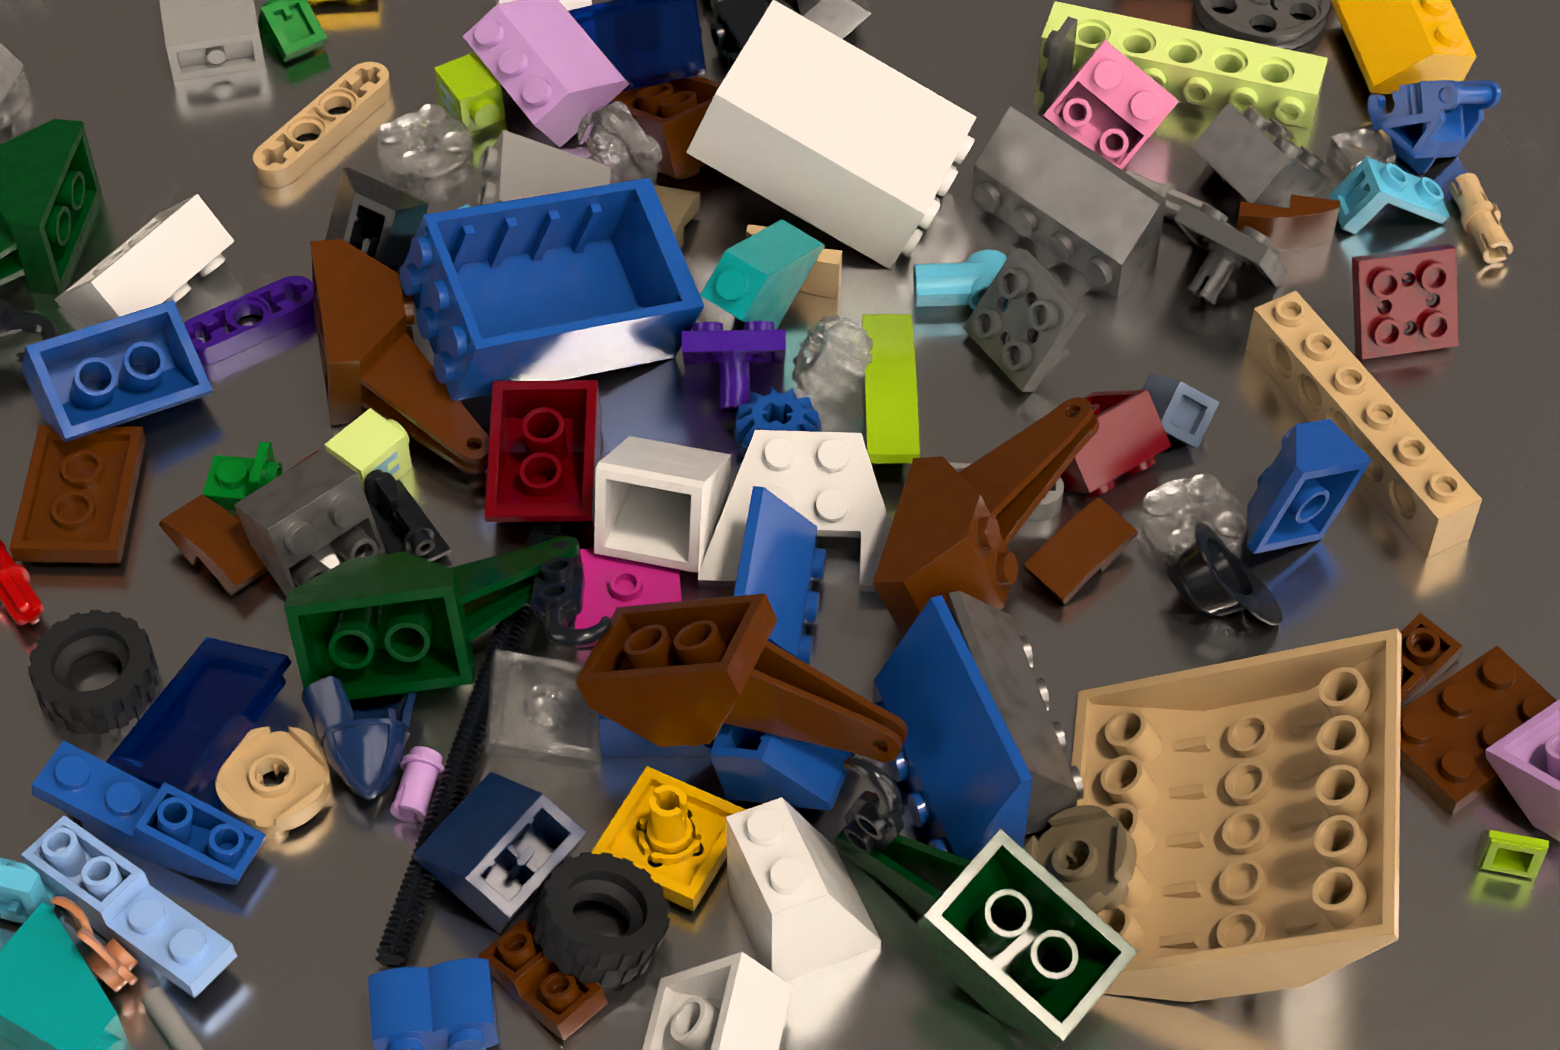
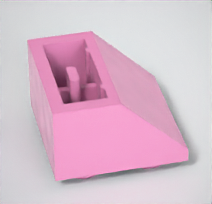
[1043,38,1179,170]

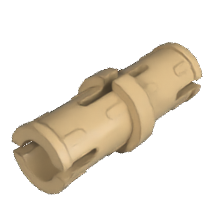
[1448,173,1514,264]

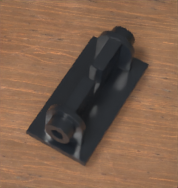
[365,469,451,561]

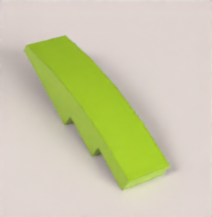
[861,314,920,464]

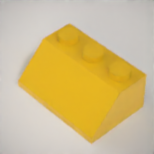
[1331,0,1477,94]

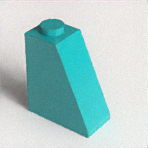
[700,219,825,330]
[0,902,128,1050]

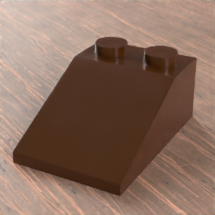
[599,67,721,179]

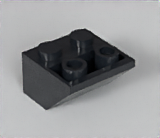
[325,167,429,294]

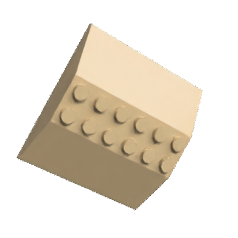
[1068,628,1401,1002]

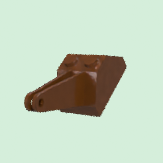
[310,239,490,474]
[873,397,1099,637]
[575,593,908,762]

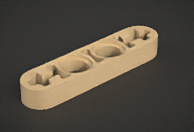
[253,62,392,188]

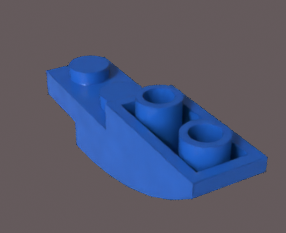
[32,740,266,885]

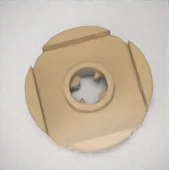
[215,726,333,839]

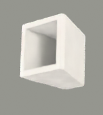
[594,436,731,573]
[726,797,881,981]

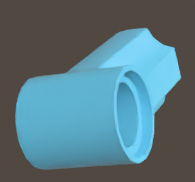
[913,249,1008,311]

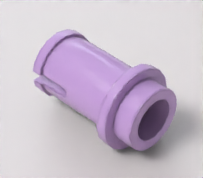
[390,746,445,824]

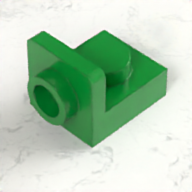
[258,0,327,62]
[202,441,283,511]

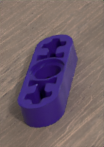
[184,276,315,365]

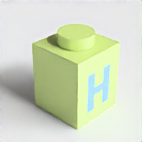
[324,408,412,496]

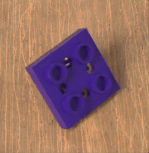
[682,321,786,410]

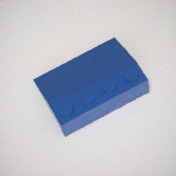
[873,595,1033,861]

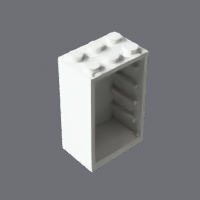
[686,0,976,269]

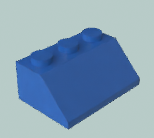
[21,300,213,442]
[734,486,826,665]

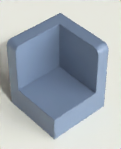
[1142,373,1220,449]

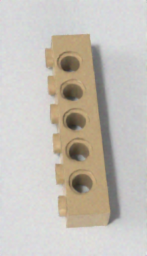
[1246,291,1482,558]

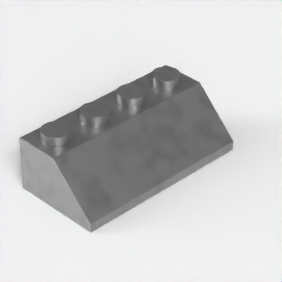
[972,101,1166,299]
[948,591,1084,834]

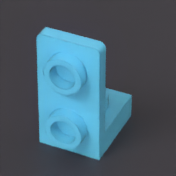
[1329,157,1450,234]

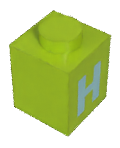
[434,52,505,136]

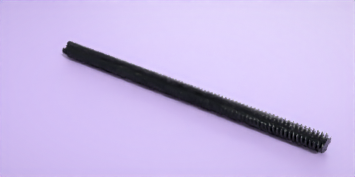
[375,522,565,967]

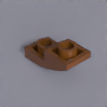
[1236,194,1340,251]
[159,494,268,595]
[1024,497,1139,605]
[1400,613,1463,707]
[478,919,608,1041]

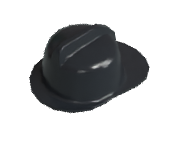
[1167,522,1283,625]

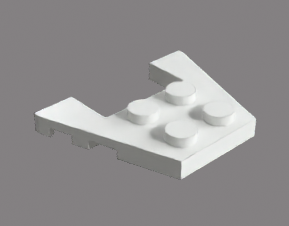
[698,430,891,592]

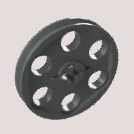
[1193,0,1331,50]

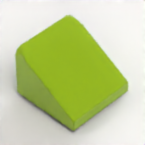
[1478,830,1549,878]

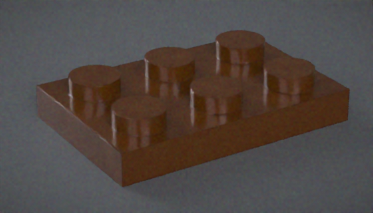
[9,425,146,563]
[1400,646,1557,815]

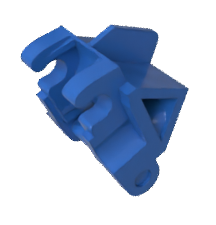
[1368,80,1501,173]

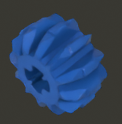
[734,386,821,457]

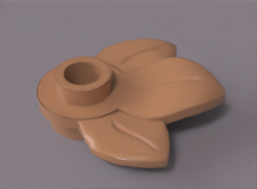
[49,896,139,993]

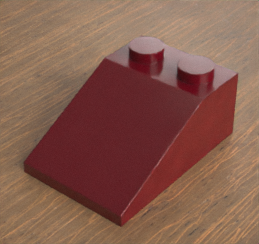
[484,380,602,522]

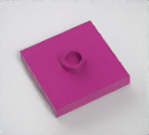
[574,548,682,648]

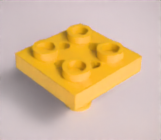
[591,766,746,911]

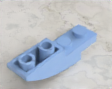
[21,815,237,998]

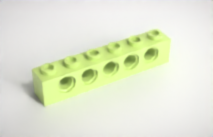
[1038,1,1328,129]

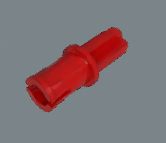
[0,540,44,626]

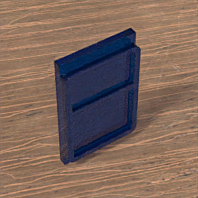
[568,0,707,92]
[106,637,292,794]

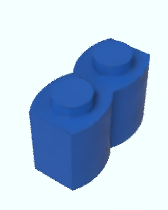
[368,958,499,1050]

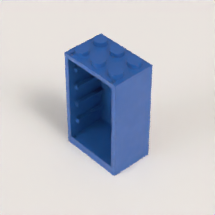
[400,178,705,402]

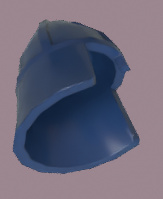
[301,676,417,800]

